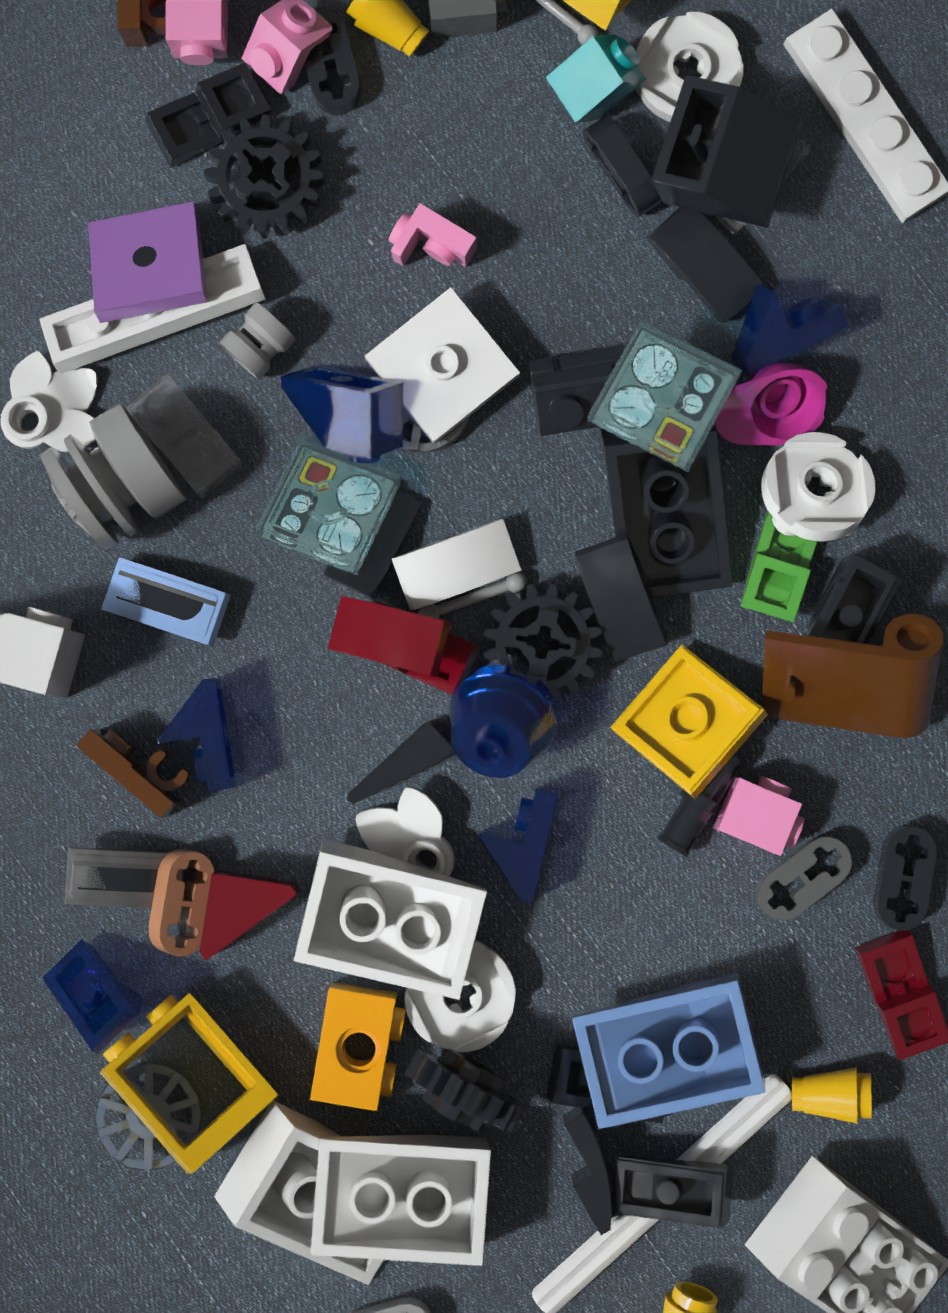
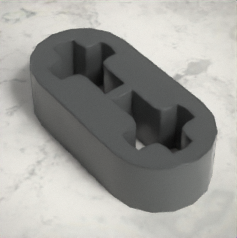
[755,836,852,921]

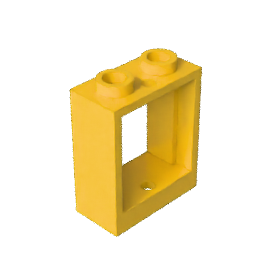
[100,993,278,1174]

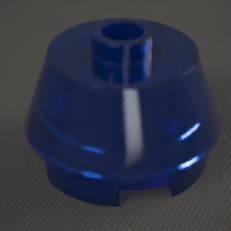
[449,665,557,778]

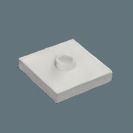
[365,287,520,444]

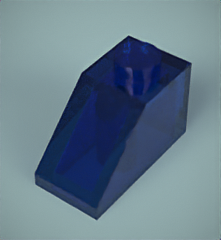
[281,365,403,463]

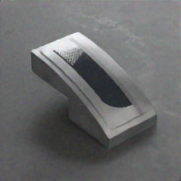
[64,847,185,908]

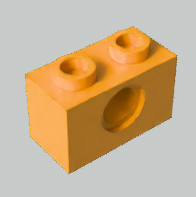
[310,982,406,1111]

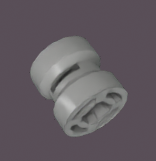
[219,302,296,380]

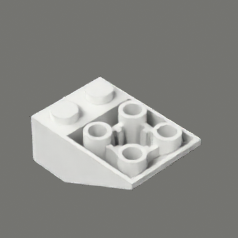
[745,1156,948,1313]

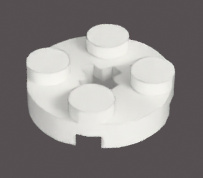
[635,12,743,122]
[761,432,875,541]
[404,940,516,1052]

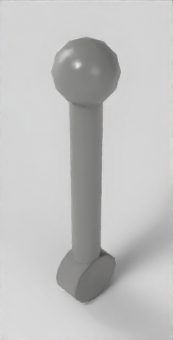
[536,0,599,45]
[418,572,527,619]

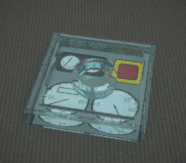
[587,320,742,472]
[255,436,401,575]

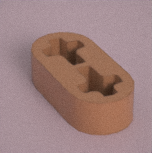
[149,849,214,957]

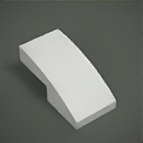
[392,519,521,610]

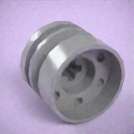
[40,402,186,552]

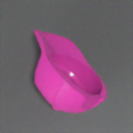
[713,362,828,446]

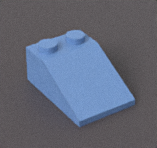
[572,972,765,1129]

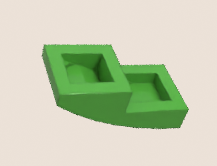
[740,510,817,623]

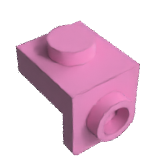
[242,0,332,95]

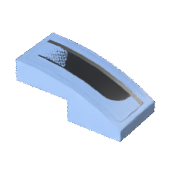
[101,557,231,647]

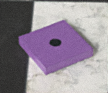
[88,201,207,323]

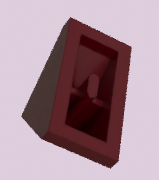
[199,870,301,961]

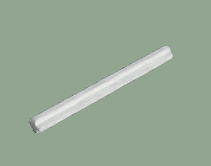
[532,1074,792,1313]

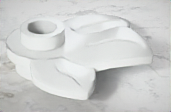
[1,351,97,452]
[355,786,455,876]

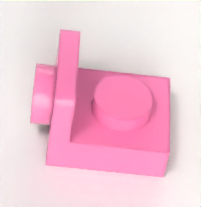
[389,203,477,267]

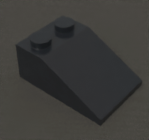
[600,413,733,598]

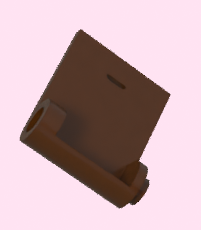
[762,614,944,738]

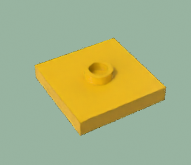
[610,645,768,799]

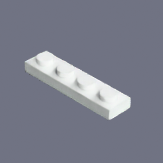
[784,9,948,223]
[39,244,265,374]

